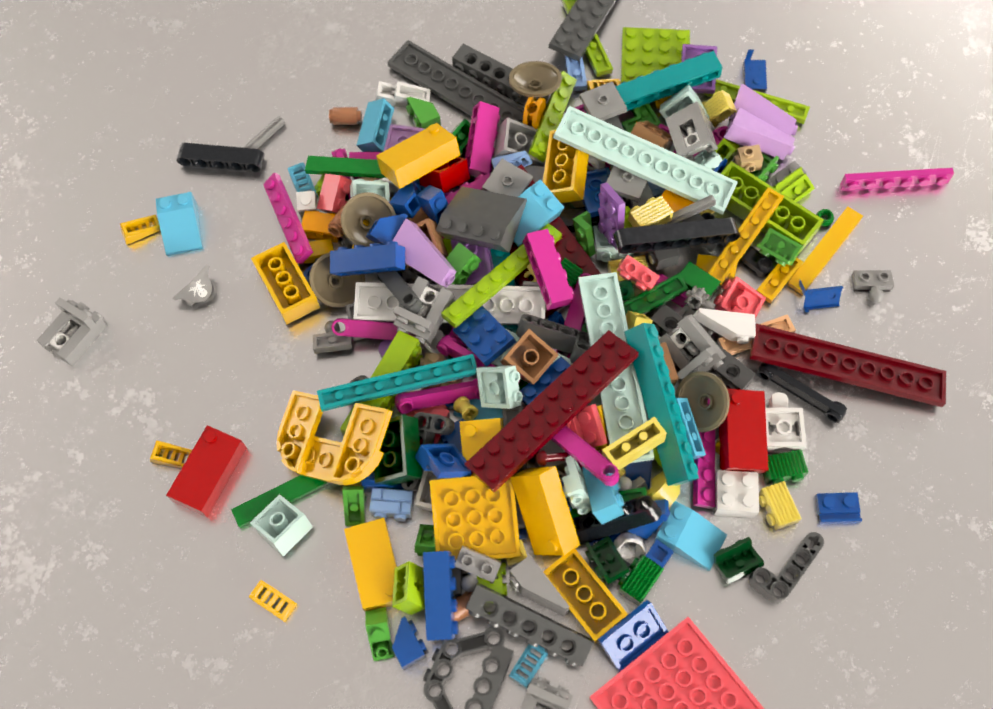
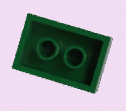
[374,415,422,486]

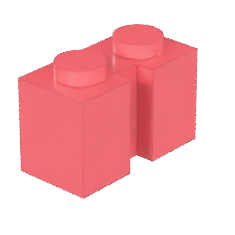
[317,174,352,214]

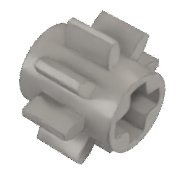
[684,286,710,310]

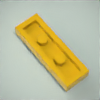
[756,258,803,304]

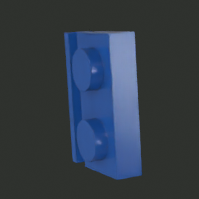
[815,492,862,524]

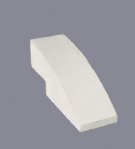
[375,81,431,107]

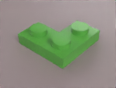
[622,103,661,133]

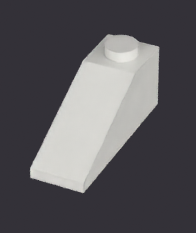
[693,308,756,344]

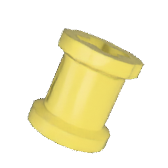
[453,396,478,421]

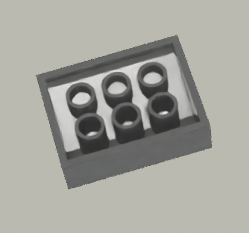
[436,186,527,253]

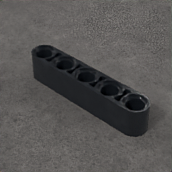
[176,143,265,172]
[572,495,662,545]

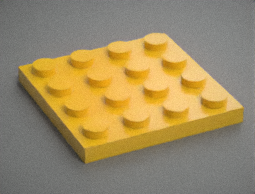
[430,476,521,562]

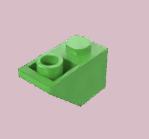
[406,97,441,129]
[447,243,482,285]
[365,607,395,661]

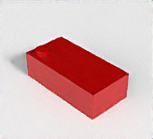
[719,389,768,475]
[166,425,247,518]

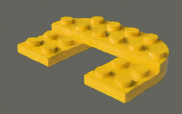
[277,390,392,485]

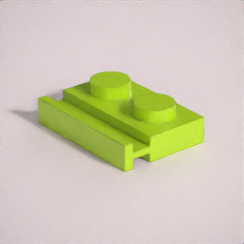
[773,167,815,202]

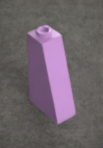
[729,84,798,136]
[724,107,795,160]
[393,218,457,288]

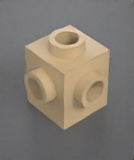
[734,144,763,172]

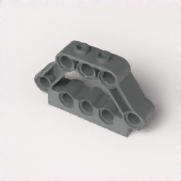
[423,627,514,709]

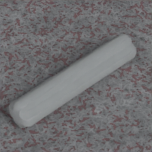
[243,116,285,149]
[667,195,716,224]

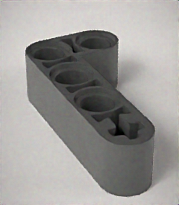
[516,314,591,363]
[401,412,455,492]
[749,532,824,604]

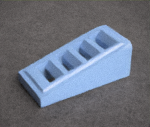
[491,151,533,169]

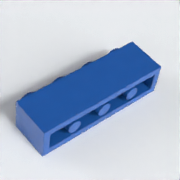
[330,241,405,277]
[423,551,459,641]

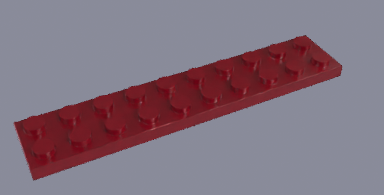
[750,323,946,407]
[464,330,639,493]

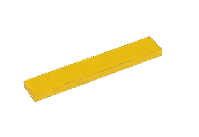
[707,187,784,286]
[787,206,863,295]

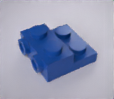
[415,443,472,479]

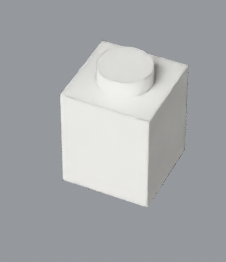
[296,191,318,215]

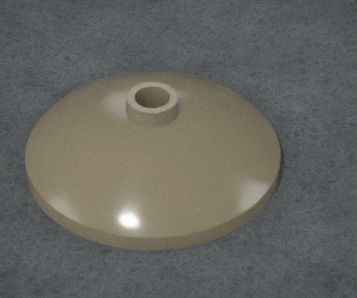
[509,61,562,98]
[340,192,396,247]
[309,253,365,308]
[675,371,730,432]

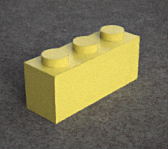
[602,417,667,471]

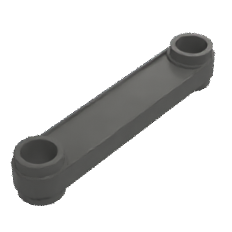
[376,271,422,314]

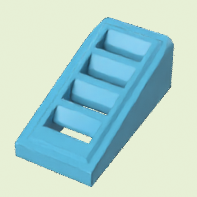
[288,162,318,197]
[509,644,548,689]

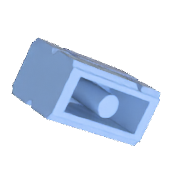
[369,488,414,521]

